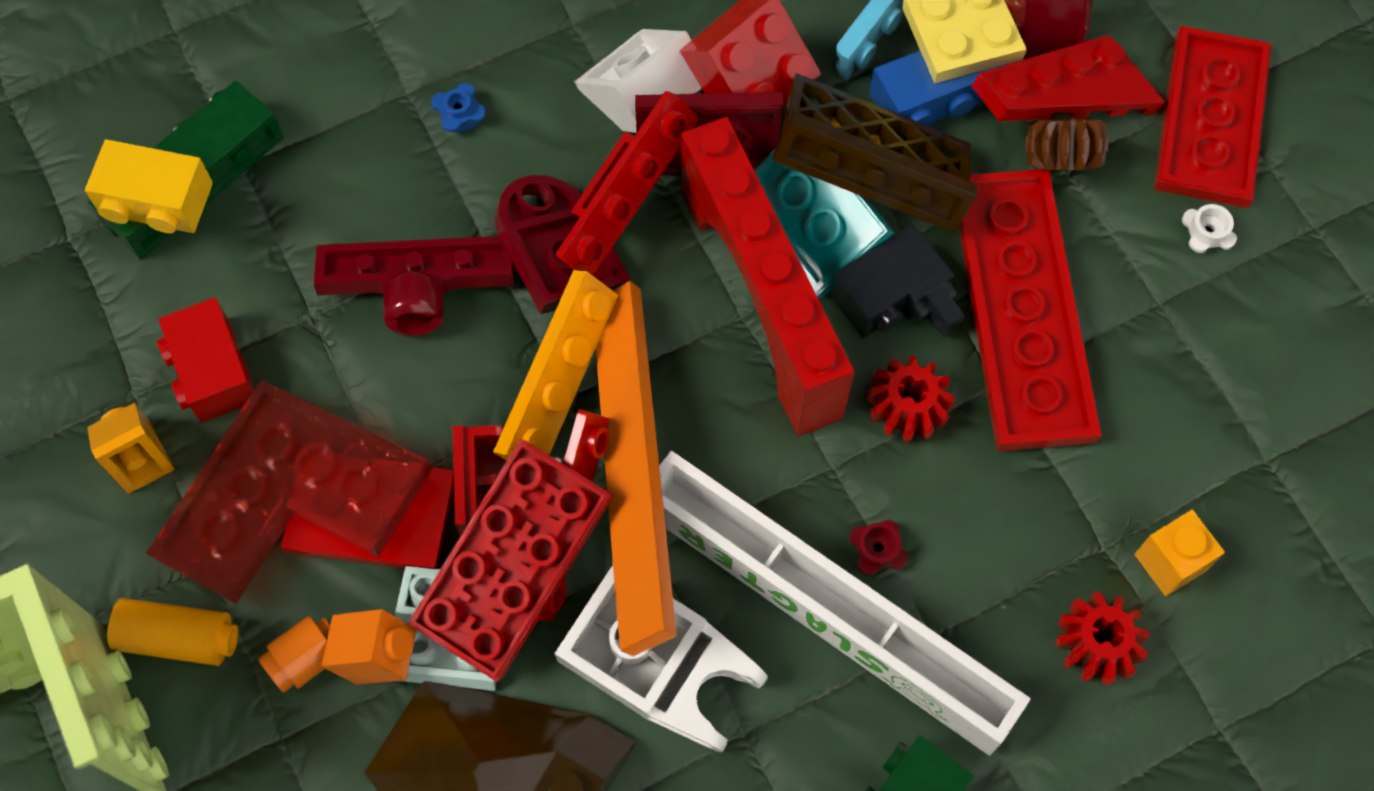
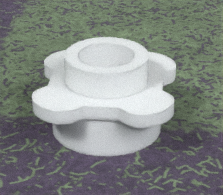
[1182,204,1237,253]

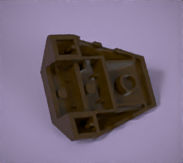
[364,681,636,791]

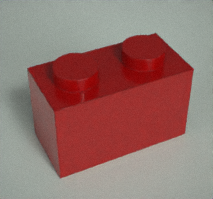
[156,297,259,423]

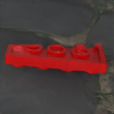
[971,35,1165,121]

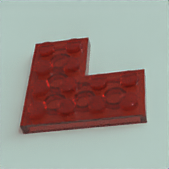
[146,380,433,604]

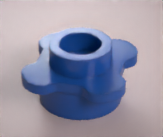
[431,83,485,132]

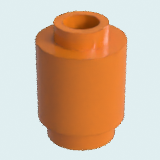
[258,615,330,693]

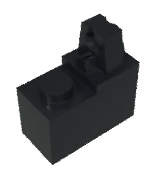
[828,223,964,339]

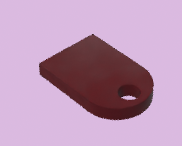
[495,175,631,314]

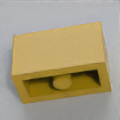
[84,139,213,233]

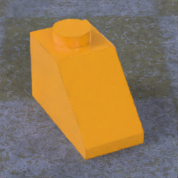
[87,403,175,494]

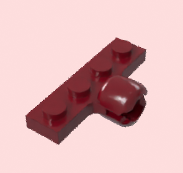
[313,236,514,338]

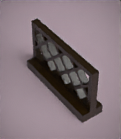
[773,73,977,233]

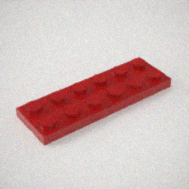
[958,169,1102,452]

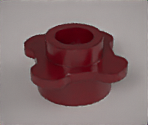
[849,520,908,576]

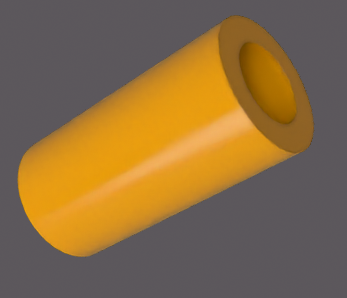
[107,597,238,666]

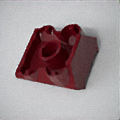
[1004,0,1093,60]

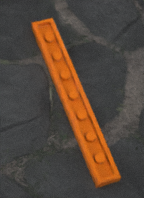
[596,281,677,657]

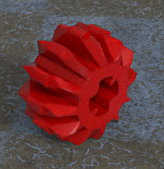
[866,354,954,443]
[1055,591,1150,686]

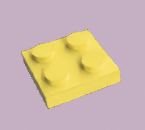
[902,0,1026,84]

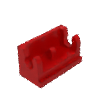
[452,425,507,536]

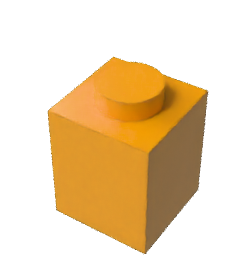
[1134,509,1225,597]

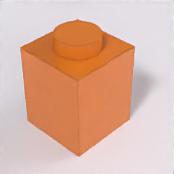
[321,609,417,685]

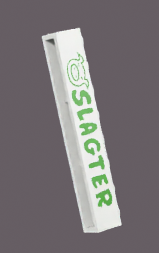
[659,451,1031,756]

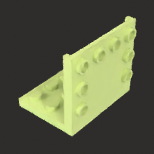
[0,564,169,791]

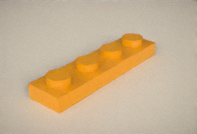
[493,270,619,460]

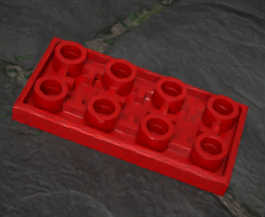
[408,438,614,682]

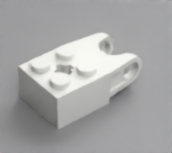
[555,565,768,752]

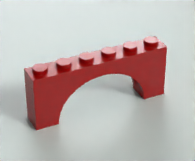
[681,116,855,437]

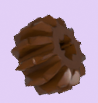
[1025,118,1109,170]

